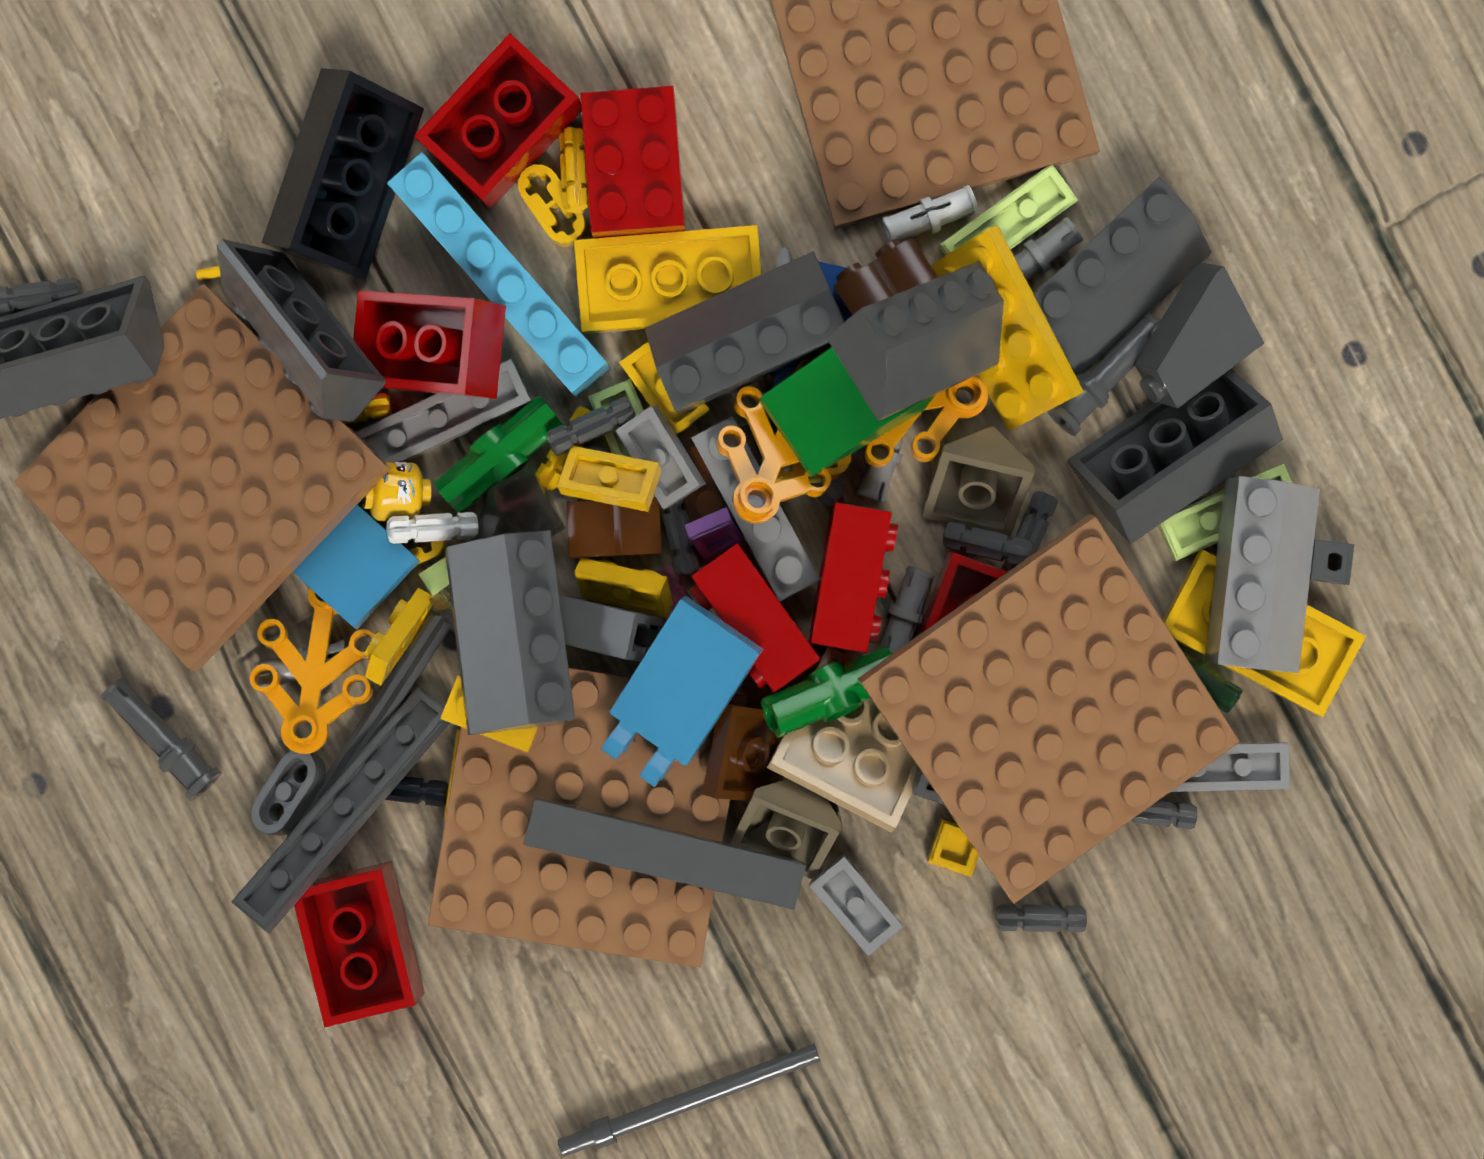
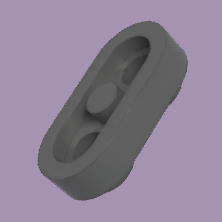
[251,751,326,836]

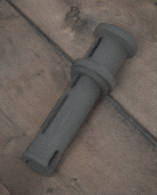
[1047,314,1159,436]
[101,678,222,801]

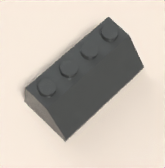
[1034,177,1212,376]
[217,239,386,422]
[645,251,845,413]
[827,261,1004,421]
[0,275,164,419]
[1067,369,1283,544]
[445,530,575,735]

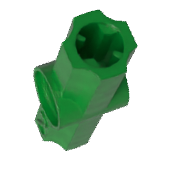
[433,395,565,513]
[761,647,893,738]

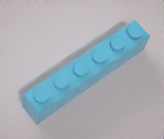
[387,152,611,398]

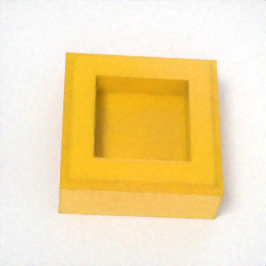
[927,817,979,877]

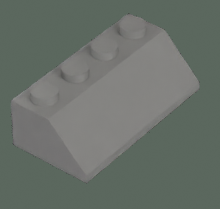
[1204,476,1320,673]

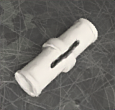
[882,185,978,242]

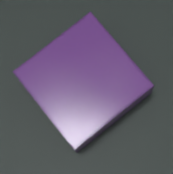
[685,507,745,559]

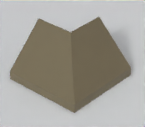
[922,426,1035,538]
[730,779,842,880]

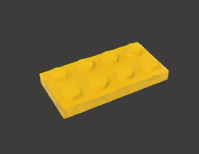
[574,225,762,334]
[931,225,1084,432]
[1162,550,1366,717]

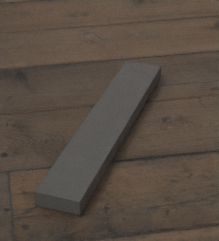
[231,686,450,934]
[523,797,806,910]

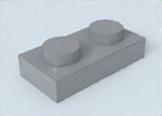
[615,405,706,509]
[809,854,903,956]

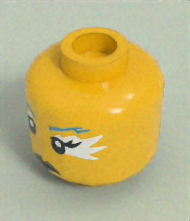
[362,462,431,521]

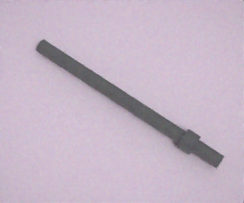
[558,1044,821,1157]

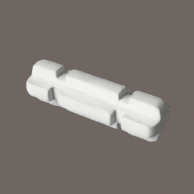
[386,512,479,544]

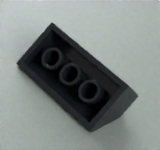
[262,68,424,281]

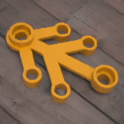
[716,359,831,524]
[865,375,988,468]
[249,588,375,754]

